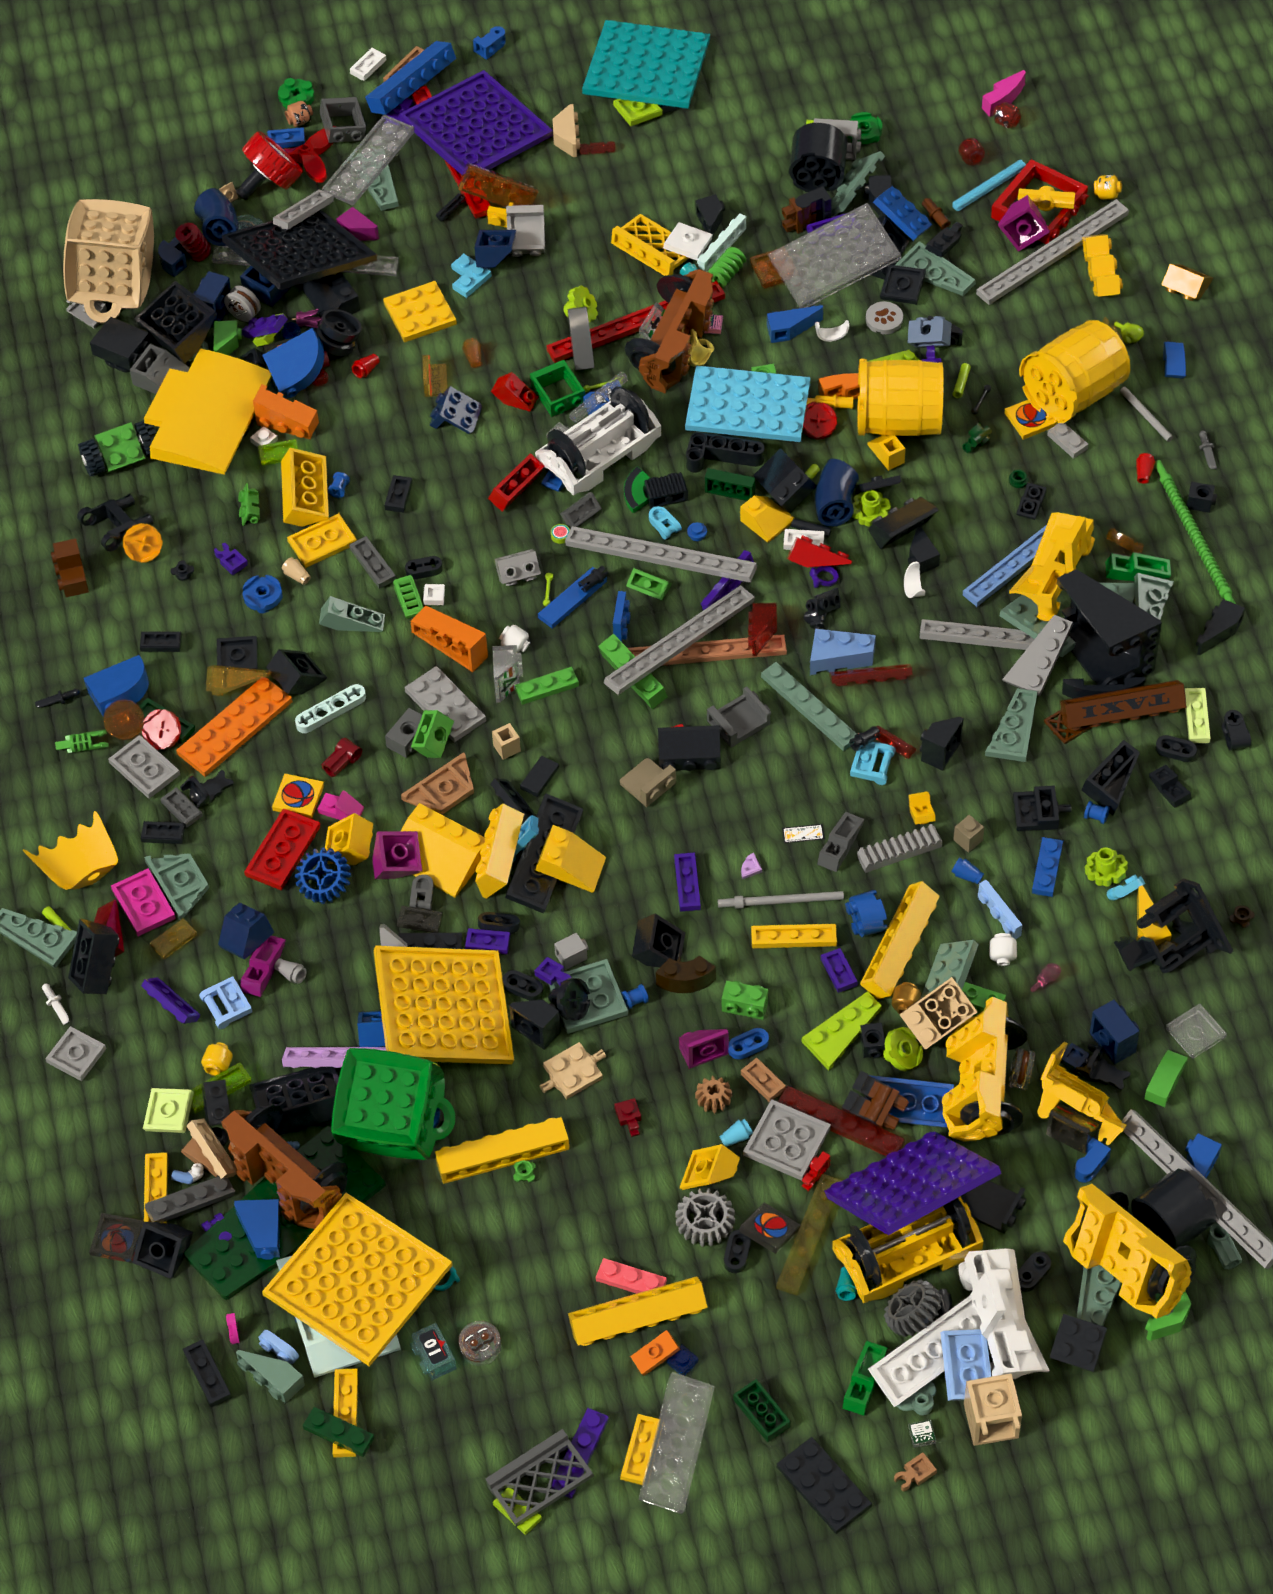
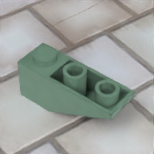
[319,596,385,632]
[236,1350,305,1404]

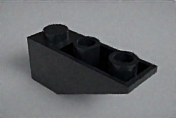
[1196,599,1245,655]

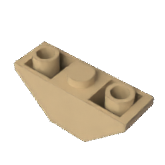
[553,104,580,157]

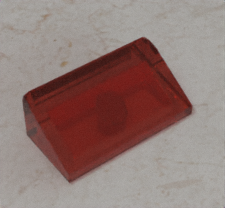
[876,725,916,759]

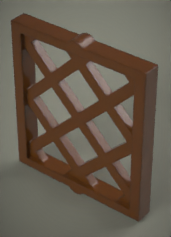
[1044,710,1092,744]

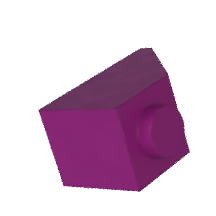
[336,207,379,241]

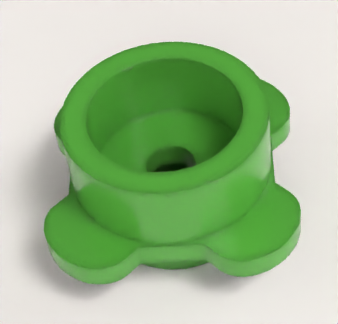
[513,1160,536,1182]

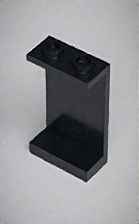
[960,1181,1027,1234]

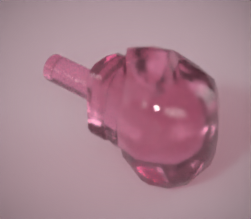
[1030,963,1061,993]

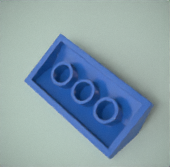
[865,1075,954,1128]

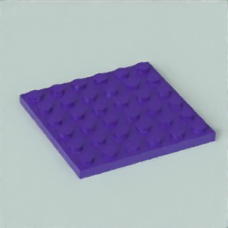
[399,70,553,181]
[824,1131,1001,1235]

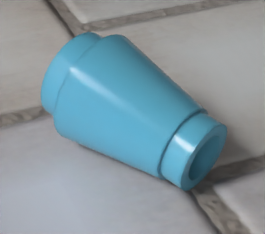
[719,1119,753,1147]

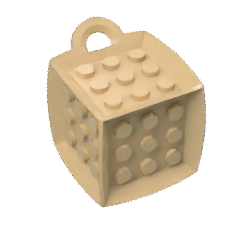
[63,199,154,323]

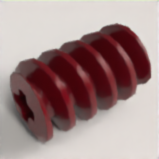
[175,223,211,262]

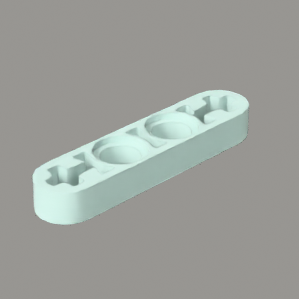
[295,684,366,733]

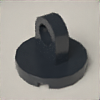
[548,978,590,1021]

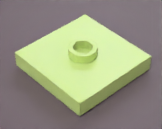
[143,1088,194,1133]

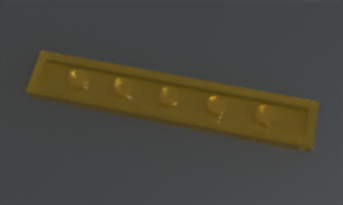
[776,1174,843,1296]

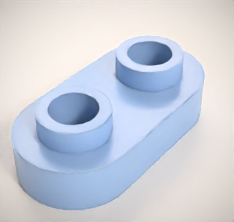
[259,1330,299,1364]

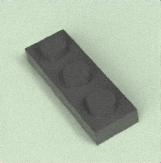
[349,536,396,589]

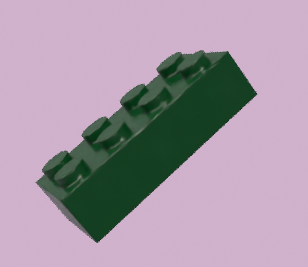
[705,468,755,501]
[733,1379,791,1443]

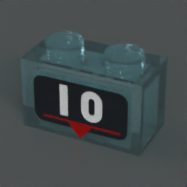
[410,1323,456,1380]

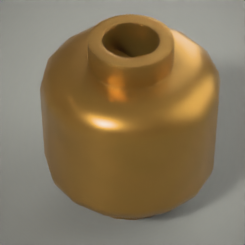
[891,982,921,1014]

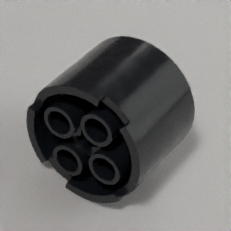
[789,123,848,192]
[1131,1168,1217,1249]

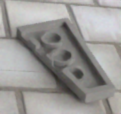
[1002,615,1073,696]

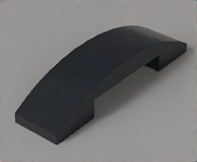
[1062,677,1145,698]

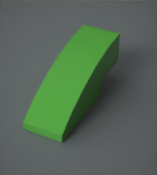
[1145,1050,1188,1107]

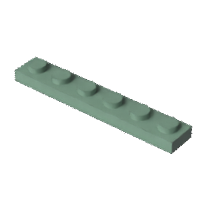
[761,662,857,751]

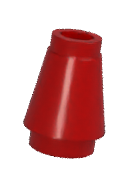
[352,354,380,378]
[1136,453,1155,484]

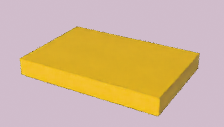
[287,513,357,568]

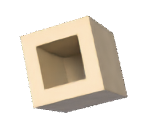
[492,723,521,760]

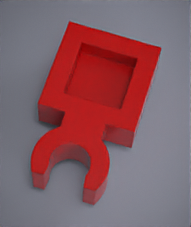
[802,1151,830,1191]

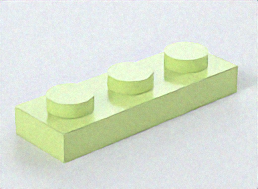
[1184,688,1210,743]

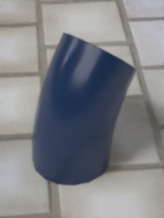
[194,188,238,246]
[815,459,859,526]

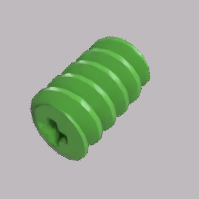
[708,247,746,288]

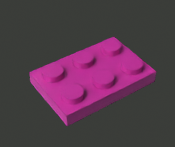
[111,868,176,936]

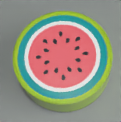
[551,524,570,544]

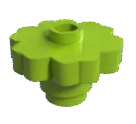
[564,285,598,323]
[852,490,891,527]
[1085,848,1128,886]

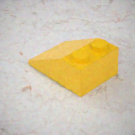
[535,825,606,893]

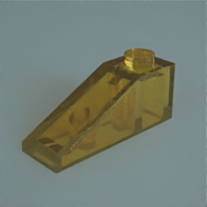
[206,665,271,696]

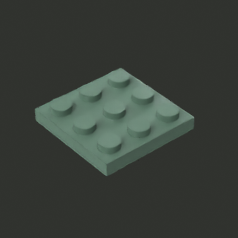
[548,959,628,1034]

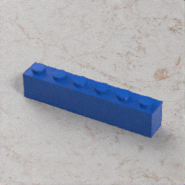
[365,41,456,115]

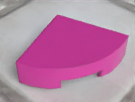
[226,1313,240,1344]

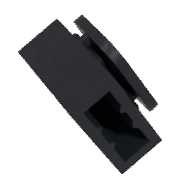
[90,317,151,373]

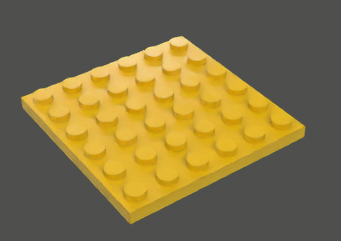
[373,946,514,1064]
[262,1193,453,1367]

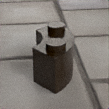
[656,955,716,993]

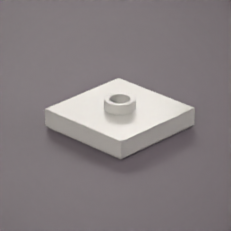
[663,222,713,260]

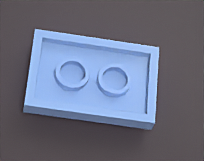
[940,1329,991,1401]

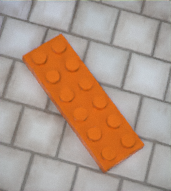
[176,676,293,777]

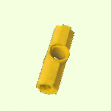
[1018,186,1075,211]

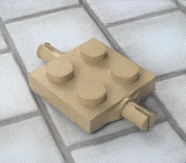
[540,1042,606,1100]

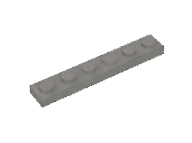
[920,619,1034,650]

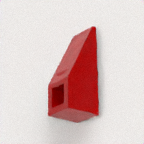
[787,535,852,567]

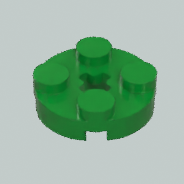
[278,78,315,109]
[848,112,882,144]

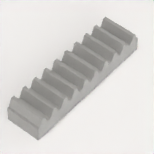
[857,824,942,873]

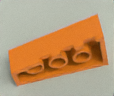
[410,606,488,672]

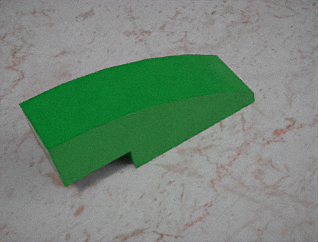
[1105,552,1171,581]
[842,1341,888,1416]

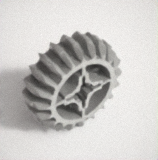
[675,1188,735,1247]

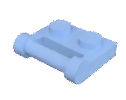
[199,976,252,1029]

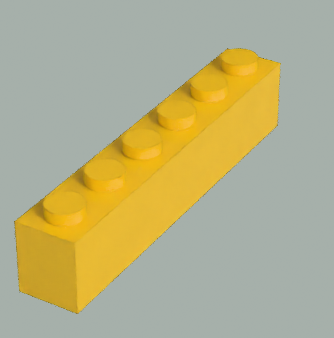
[860,881,940,999]
[435,1117,569,1184]
[568,1276,707,1346]

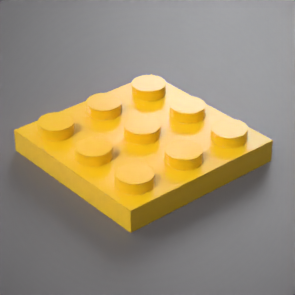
[383,281,457,343]

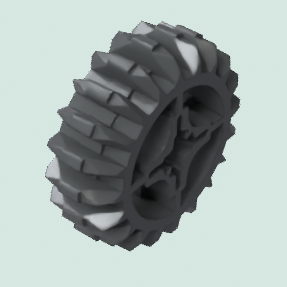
[884,1279,942,1337]

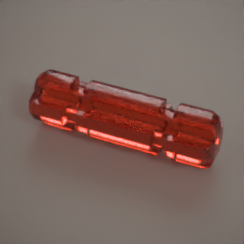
[580,141,615,155]

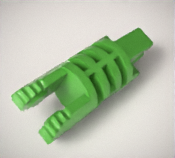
[55,729,109,753]

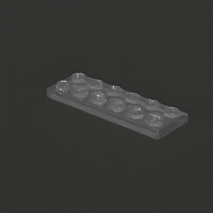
[322,115,415,206]
[638,1372,715,1514]

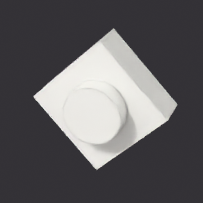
[250,426,278,452]
[423,584,445,605]

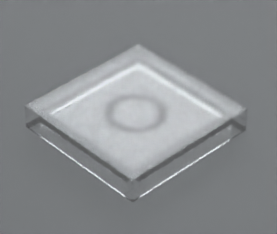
[1166,1004,1227,1059]

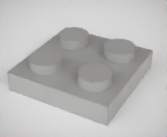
[45,1026,106,1081]

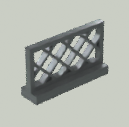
[485,1429,594,1527]

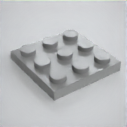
[743,1099,831,1181]

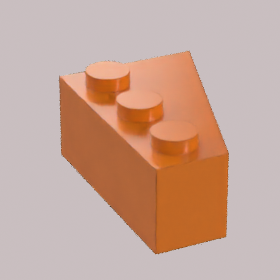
[253,384,319,439]

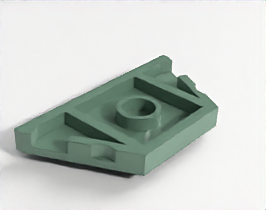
[144,854,209,920]

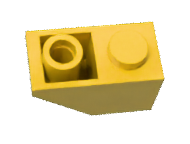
[867,435,905,471]

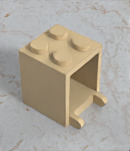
[964,1373,1022,1446]

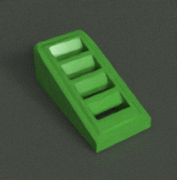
[393,575,424,619]

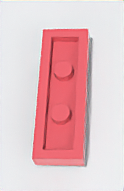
[596,1258,667,1294]

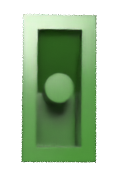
[213,320,242,355]

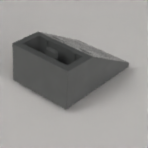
[130,344,190,394]

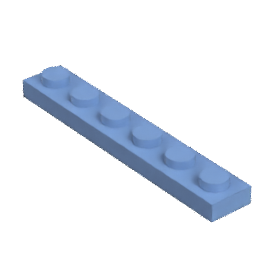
[963,525,1047,607]

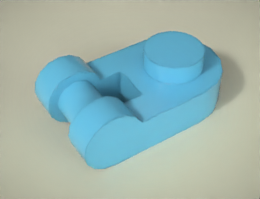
[649,506,682,540]
[1107,874,1145,901]

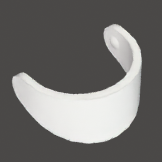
[815,320,849,342]
[904,562,925,598]

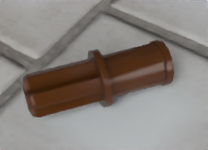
[922,198,951,230]

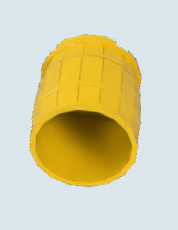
[1019,320,1131,423]
[858,359,943,436]

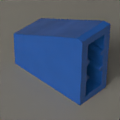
[234,1199,281,1260]

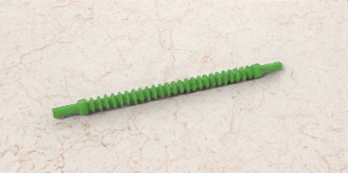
[1154,460,1236,604]

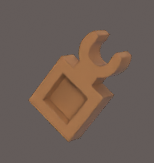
[894,1452,937,1491]

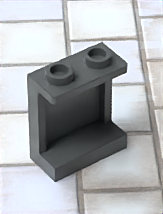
[707,686,771,748]

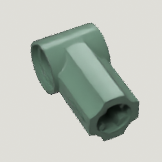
[1207,1223,1242,1270]

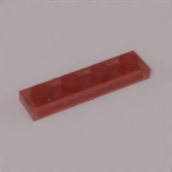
[829,664,913,686]

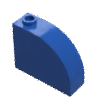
[263,328,324,399]
[83,655,149,719]

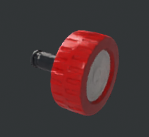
[236,131,303,200]

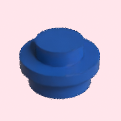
[687,522,707,541]

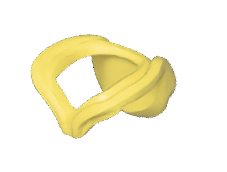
[689,329,714,367]

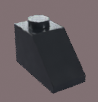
[695,194,725,238]
[908,526,940,574]

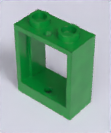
[530,360,585,417]

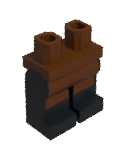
[782,186,832,234]
[842,1070,909,1130]

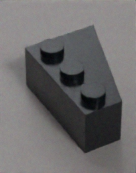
[1081,740,1140,816]

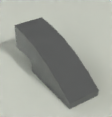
[568,307,594,370]
[817,812,864,872]

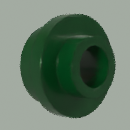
[1009,469,1028,488]

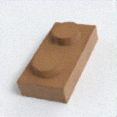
[741,1058,786,1102]

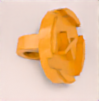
[123,523,163,563]

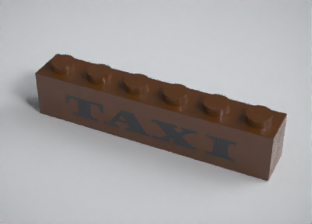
[1060,680,1186,730]

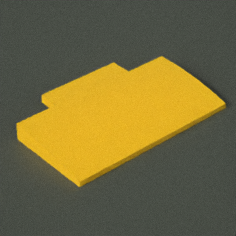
[144,348,272,475]

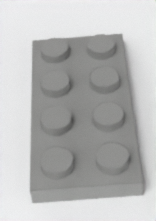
[405,666,486,743]

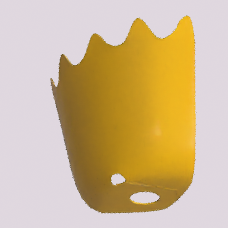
[23,811,118,890]

